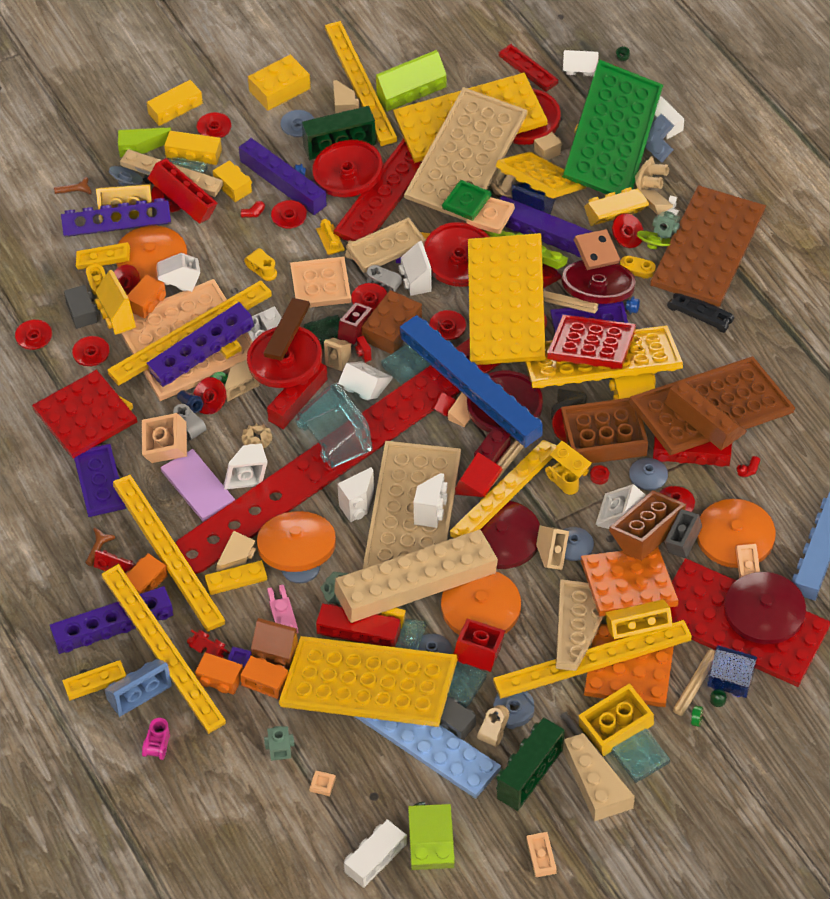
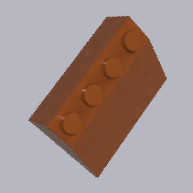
[561,398,648,463]

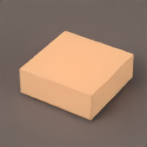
[309,770,336,796]

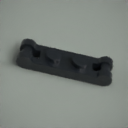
[667,293,734,333]

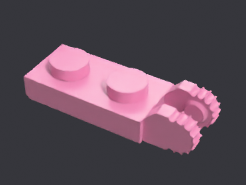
[267,584,299,633]

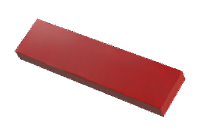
[499,44,559,92]

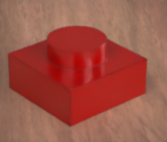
[355,336,372,363]

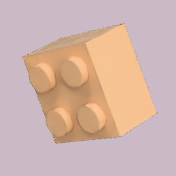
[142,413,187,463]

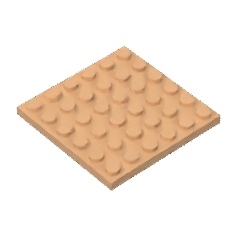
[120,279,252,401]

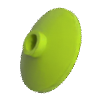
[637,231,671,249]

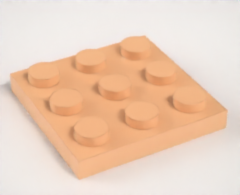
[290,257,351,308]

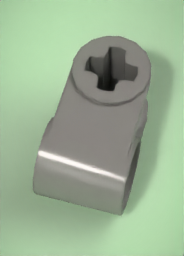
[367,265,403,293]
[173,404,207,441]

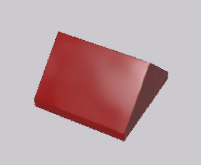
[455,452,503,497]

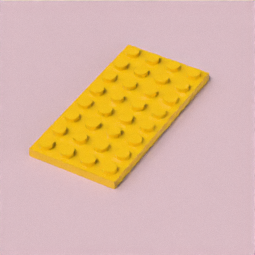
[393,73,548,163]
[468,233,546,365]
[525,325,683,388]
[279,636,458,727]

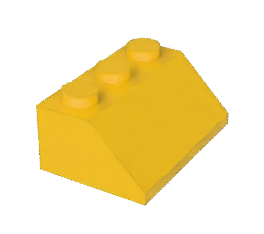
[96,184,153,224]
[584,187,649,227]
[95,270,136,335]

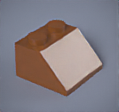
[251,618,298,669]

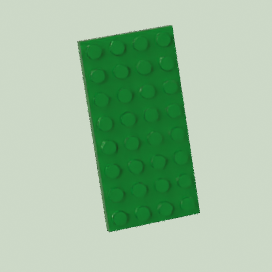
[562,60,663,194]

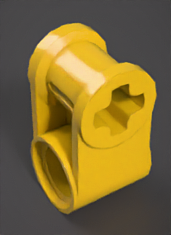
[244,248,277,281]
[545,462,579,495]

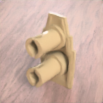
[635,156,669,190]
[490,168,518,199]

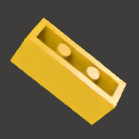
[147,80,203,126]
[164,131,222,165]
[605,599,673,639]

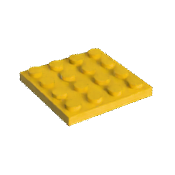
[495,151,586,199]

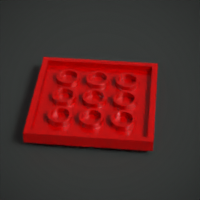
[547,315,636,369]
[32,369,138,459]

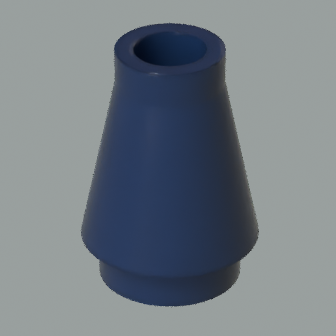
[177,390,203,413]

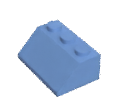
[105,659,172,717]

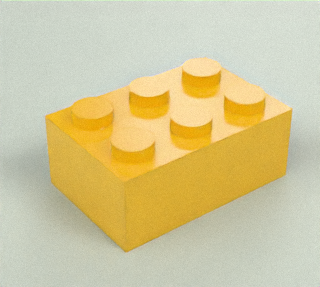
[248,54,311,111]
[578,683,654,757]

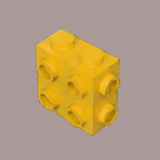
[609,373,656,400]

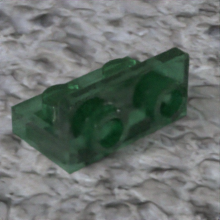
[303,315,340,349]

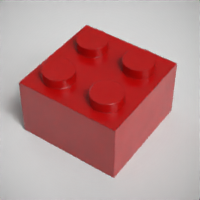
[454,618,505,672]

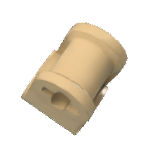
[477,705,509,747]

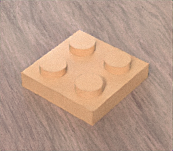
[466,197,515,234]

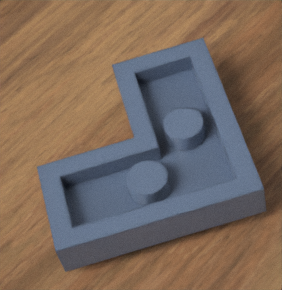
[645,114,675,162]

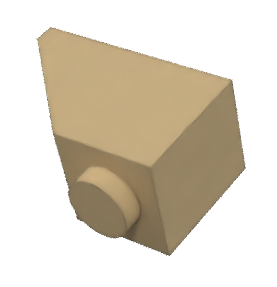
[333,80,359,114]
[324,338,352,371]
[225,360,260,402]
[536,526,569,570]
[216,531,256,572]

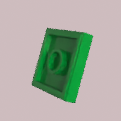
[442,179,492,221]

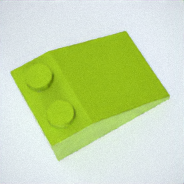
[408,804,454,870]

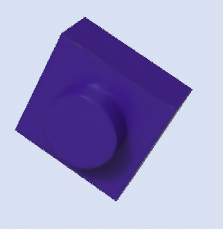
[227,647,252,669]

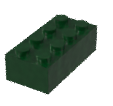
[302,106,376,160]
[496,717,565,811]

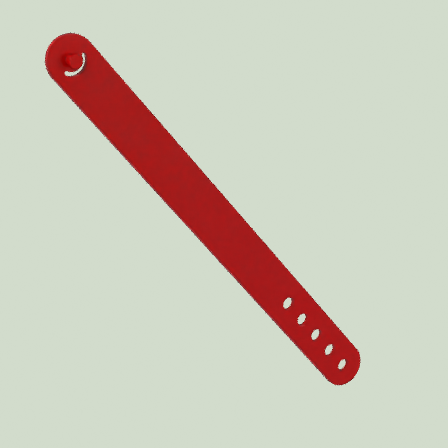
[175,314,547,574]

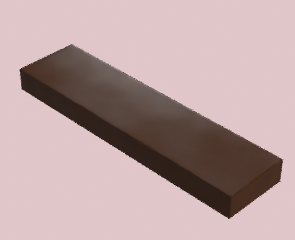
[264,298,310,361]

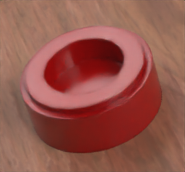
[590,465,609,485]

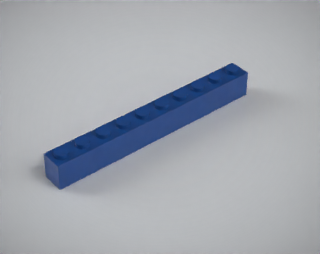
[400,315,543,448]

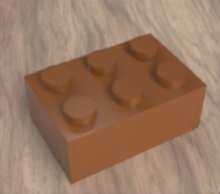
[362,290,422,355]

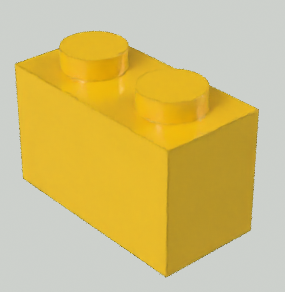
[213,160,252,202]

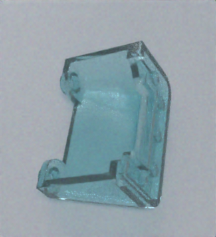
[295,382,373,468]

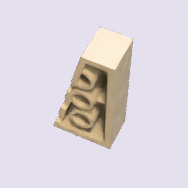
[563,733,635,822]

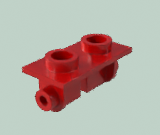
[94,550,136,573]
[187,629,230,658]

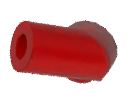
[241,201,265,218]
[736,456,761,478]

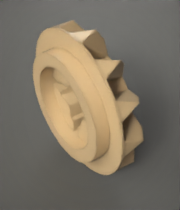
[242,423,272,449]

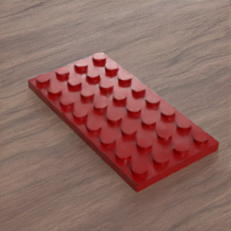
[670,558,830,687]

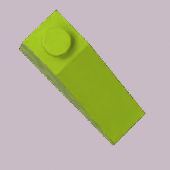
[118,127,171,157]

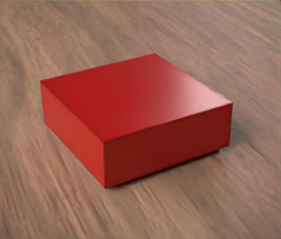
[431,392,456,417]

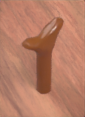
[54,177,92,195]
[85,528,115,566]

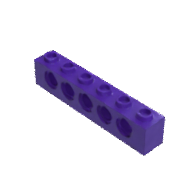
[61,198,172,237]
[147,302,255,387]
[49,586,174,654]

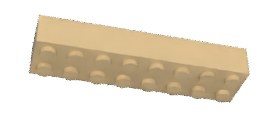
[334,529,498,623]

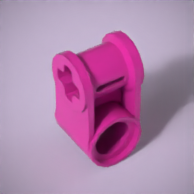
[142,718,170,760]

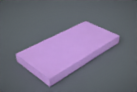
[161,449,235,522]

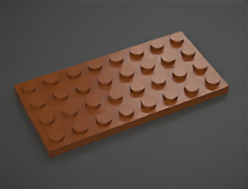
[650,185,766,307]
[629,356,795,455]

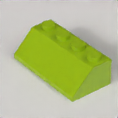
[376,50,447,112]

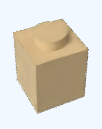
[534,132,562,160]

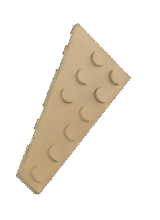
[556,579,606,671]

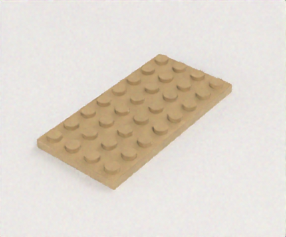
[404,87,527,221]
[363,441,461,569]

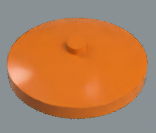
[116,226,187,281]
[697,499,776,568]
[257,511,336,572]
[441,571,521,635]

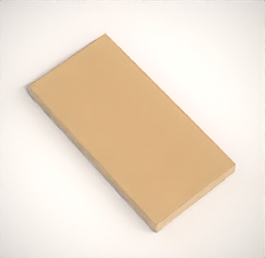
[346,218,426,273]

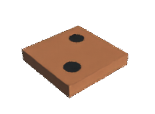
[574,229,620,270]

